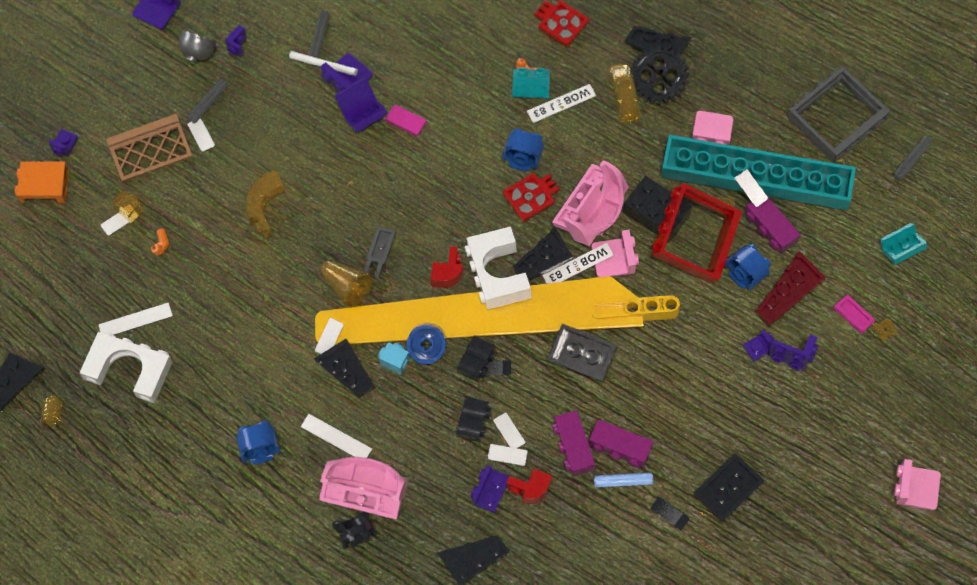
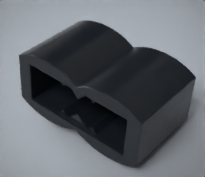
[457,335,497,382]
[456,396,492,442]

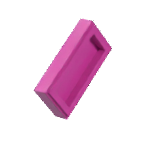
[385,104,427,137]
[833,294,876,335]

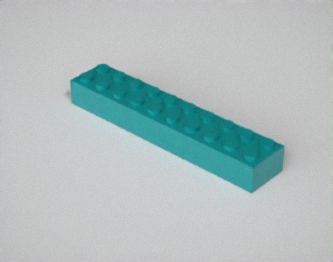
[661,135,856,210]

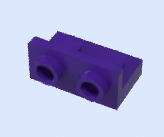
[470,465,509,514]

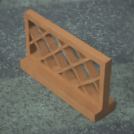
[106,114,193,182]

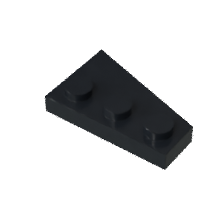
[625,26,691,64]
[513,226,573,281]
[314,339,376,398]
[0,353,45,412]
[437,535,510,585]

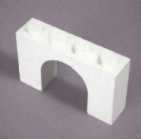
[465,227,532,310]
[80,332,172,403]

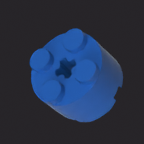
[502,128,544,171]
[725,244,771,290]
[407,322,447,364]
[236,421,280,464]

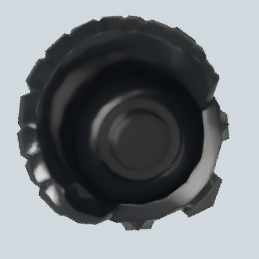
[332,511,377,549]

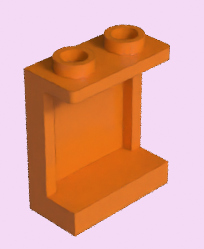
[15,162,69,203]

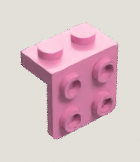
[692,111,733,145]
[592,230,639,277]
[894,459,941,510]

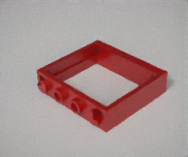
[652,183,743,283]

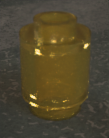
[40,395,63,425]

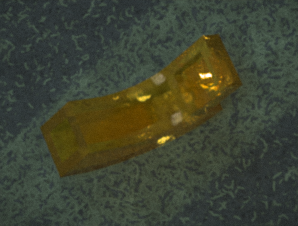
[607,64,640,123]
[246,170,285,238]

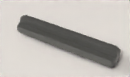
[309,10,330,58]
[187,78,228,123]
[893,135,933,180]

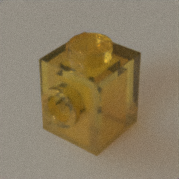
[112,190,144,223]

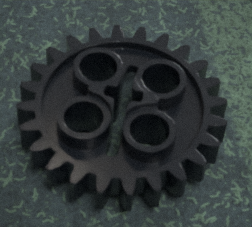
[629,45,690,106]

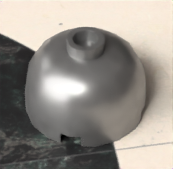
[179,30,216,63]

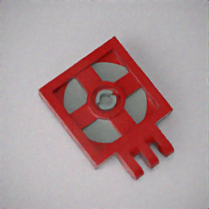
[534,0,589,48]
[503,173,560,223]

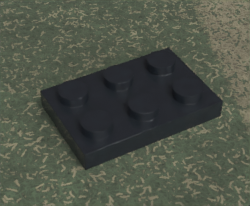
[694,453,764,523]

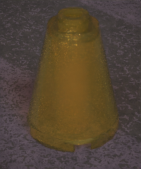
[321,260,373,308]

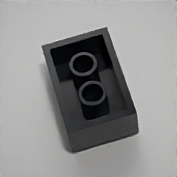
[623,176,692,243]
[548,323,619,382]

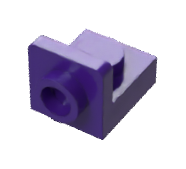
[225,25,247,57]
[49,129,79,157]
[743,329,774,362]

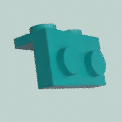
[512,67,550,98]
[881,223,927,265]

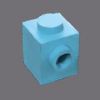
[378,342,410,374]

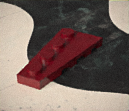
[756,251,826,327]

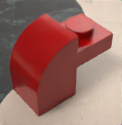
[431,246,464,288]
[507,469,552,504]

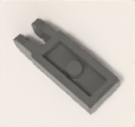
[363,226,396,279]

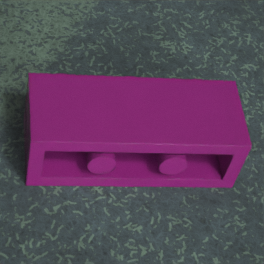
[745,195,801,254]
[552,410,595,477]
[589,419,653,468]

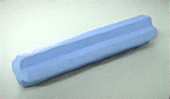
[594,473,653,487]

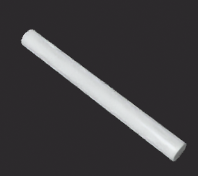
[289,51,357,76]

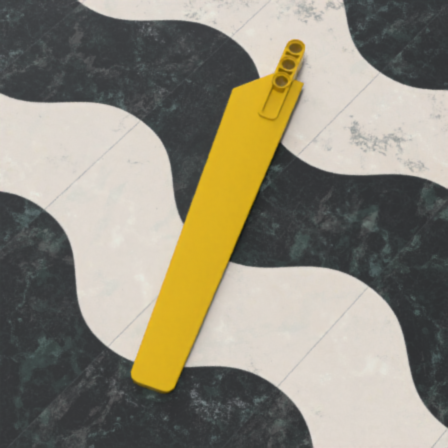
[315,276,680,345]

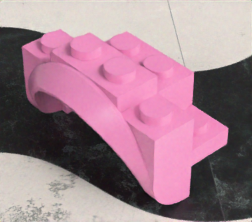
[552,160,629,246]
[319,457,409,519]

